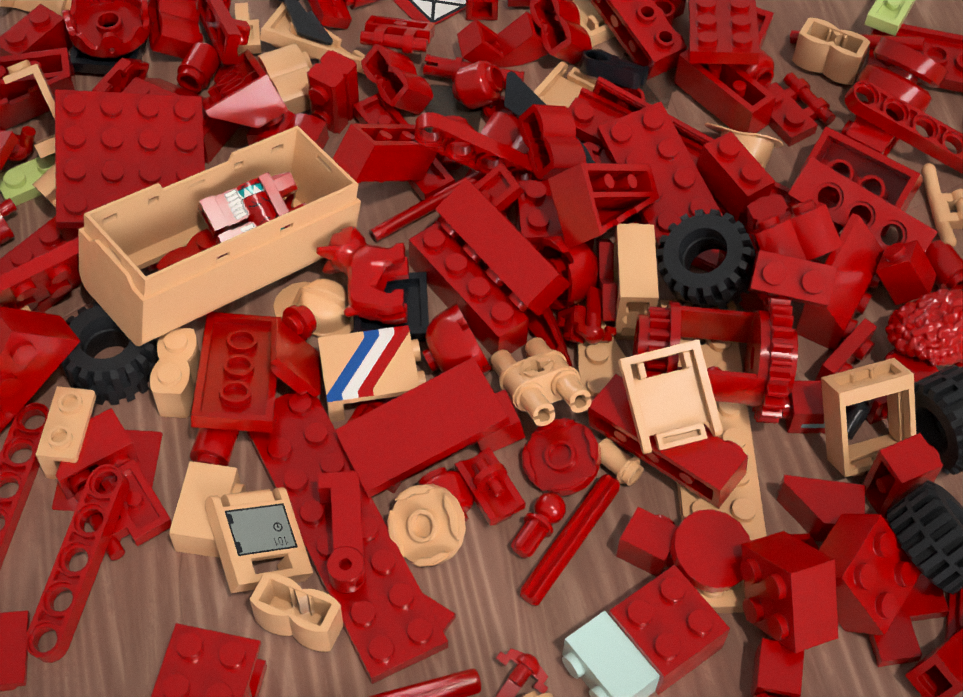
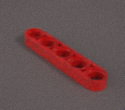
[844,80,963,174]
[414,112,539,181]
[0,403,49,569]
[25,464,130,663]

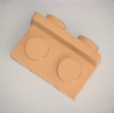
[36,386,96,479]

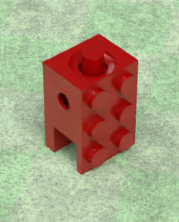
[151,623,267,697]

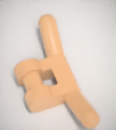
[922,163,963,248]

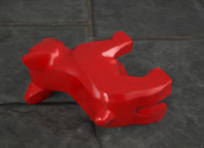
[316,226,409,324]

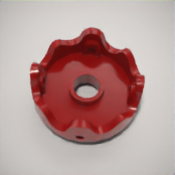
[62,0,152,58]

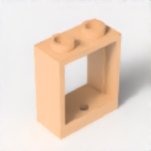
[612,223,659,340]
[821,358,916,477]

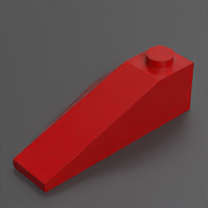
[202,49,288,128]

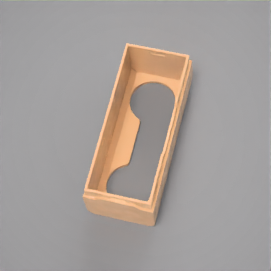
[78,126,361,346]

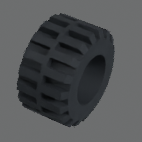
[656,209,756,310]
[61,302,159,405]
[914,365,963,475]
[887,480,963,595]

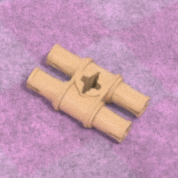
[490,337,591,426]

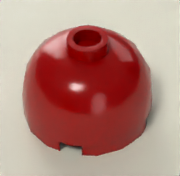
[534,234,599,310]
[422,303,492,375]

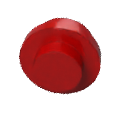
[282,305,317,341]

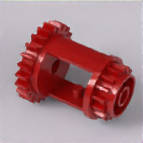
[632,296,798,424]

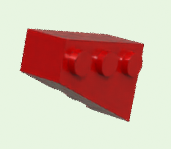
[0,48,77,130]
[548,163,659,250]
[0,306,81,433]

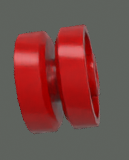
[857,37,948,112]

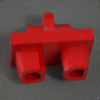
[455,447,526,526]

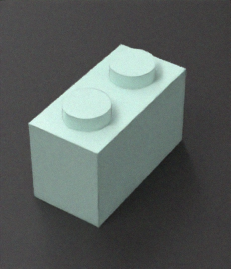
[562,610,660,697]

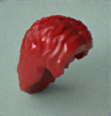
[885,289,963,368]

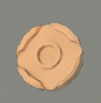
[387,484,466,567]

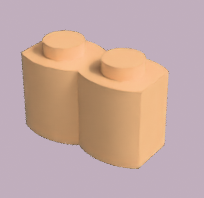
[792,18,870,85]
[258,43,312,114]
[150,328,201,418]
[250,573,344,652]

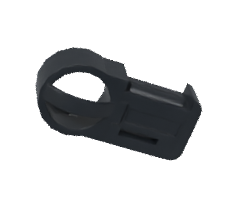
[579,48,649,89]

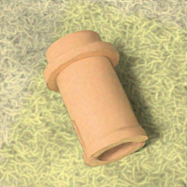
[599,438,644,486]

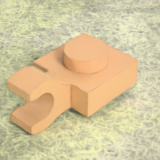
[235,2,262,55]

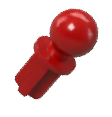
[511,492,566,559]

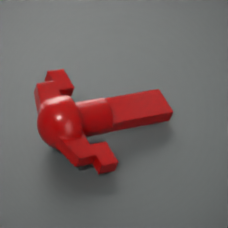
[571,286,616,344]
[495,648,548,697]

